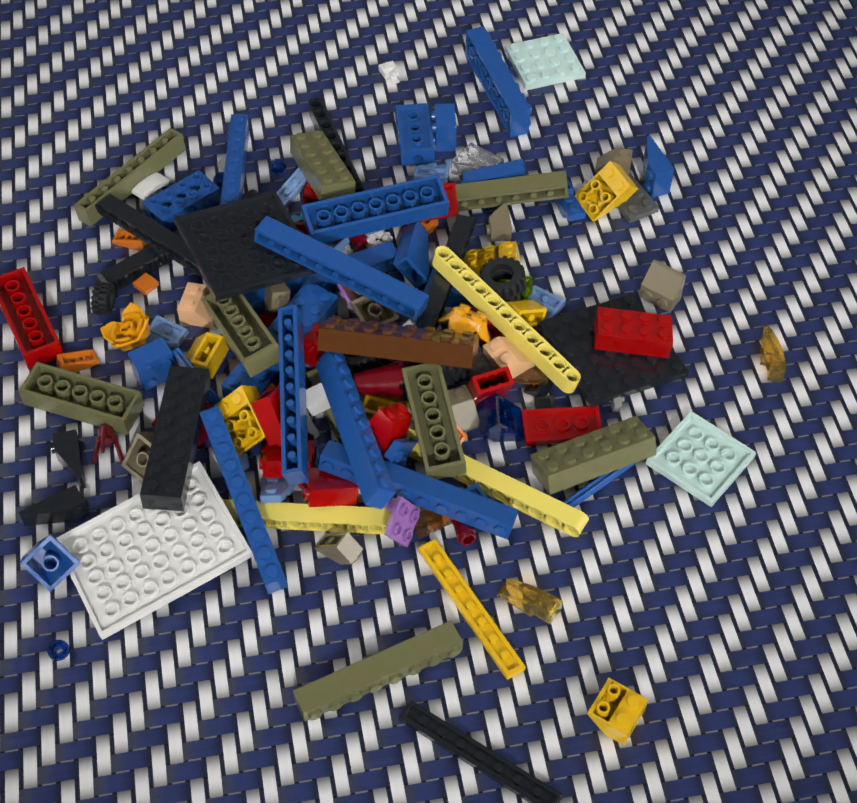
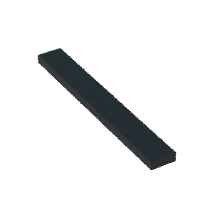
[399,700,563,803]

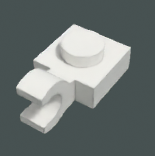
[378,61,400,84]

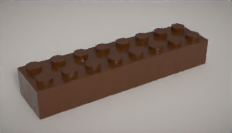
[318,316,479,369]

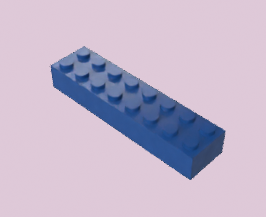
[465,26,532,138]
[301,174,449,243]
[221,280,338,398]

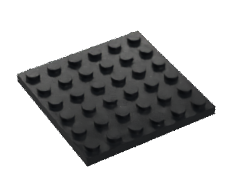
[174,191,317,302]
[537,294,689,407]

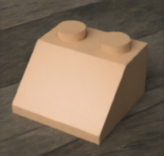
[177,282,216,329]
[483,336,535,379]

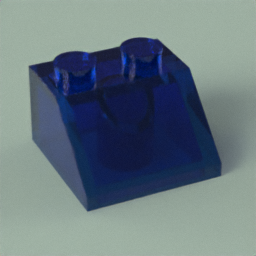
[478,393,524,442]

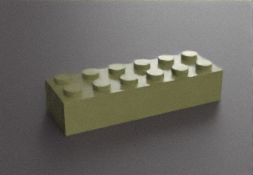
[290,130,355,201]
[201,293,279,378]
[19,362,144,435]
[402,363,466,480]
[530,416,656,495]

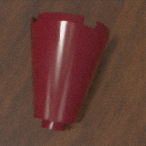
[353,362,403,401]

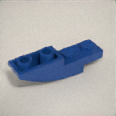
[554,171,586,222]

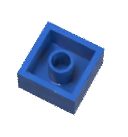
[431,103,456,152]
[128,337,176,391]

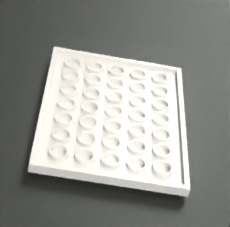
[56,461,253,640]

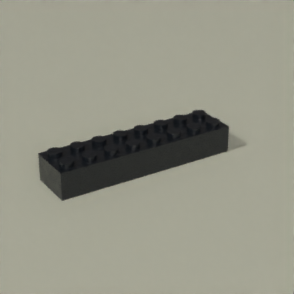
[140,366,211,511]

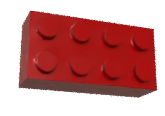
[594,307,673,358]

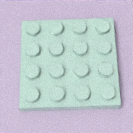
[504,33,586,90]
[646,411,756,507]

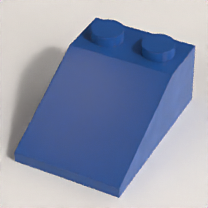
[643,135,674,198]

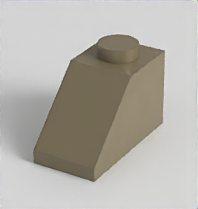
[595,148,633,176]
[485,203,512,242]
[263,282,290,315]
[314,532,363,565]

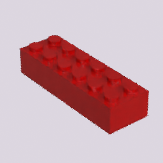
[0,267,63,370]

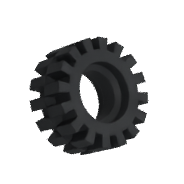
[91,281,116,316]

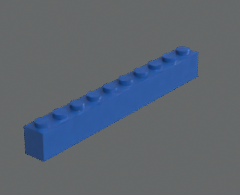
[220,114,249,205]
[254,216,429,322]
[243,241,397,314]
[278,305,309,486]
[316,352,396,509]
[199,406,287,595]
[318,440,519,540]

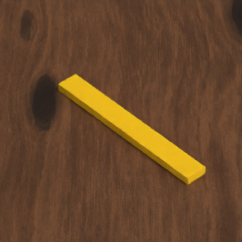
[418,539,526,680]

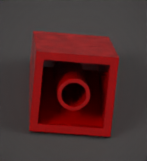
[369,401,412,460]

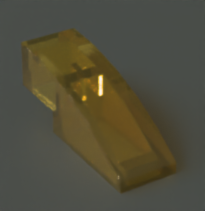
[760,325,786,383]
[497,579,563,624]

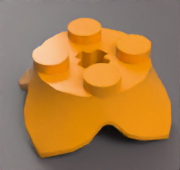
[100,302,151,351]
[437,304,490,343]

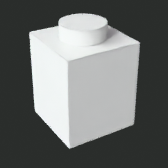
[306,383,330,416]

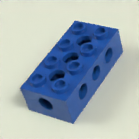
[395,103,435,166]
[142,170,221,232]

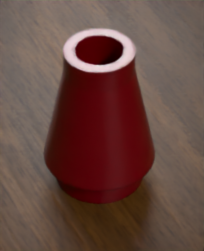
[452,519,476,546]

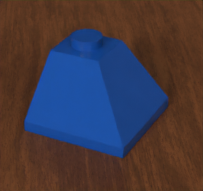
[20,534,81,592]

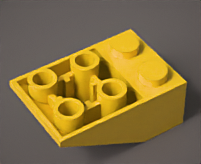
[575,161,639,222]
[464,241,521,274]
[214,385,265,456]

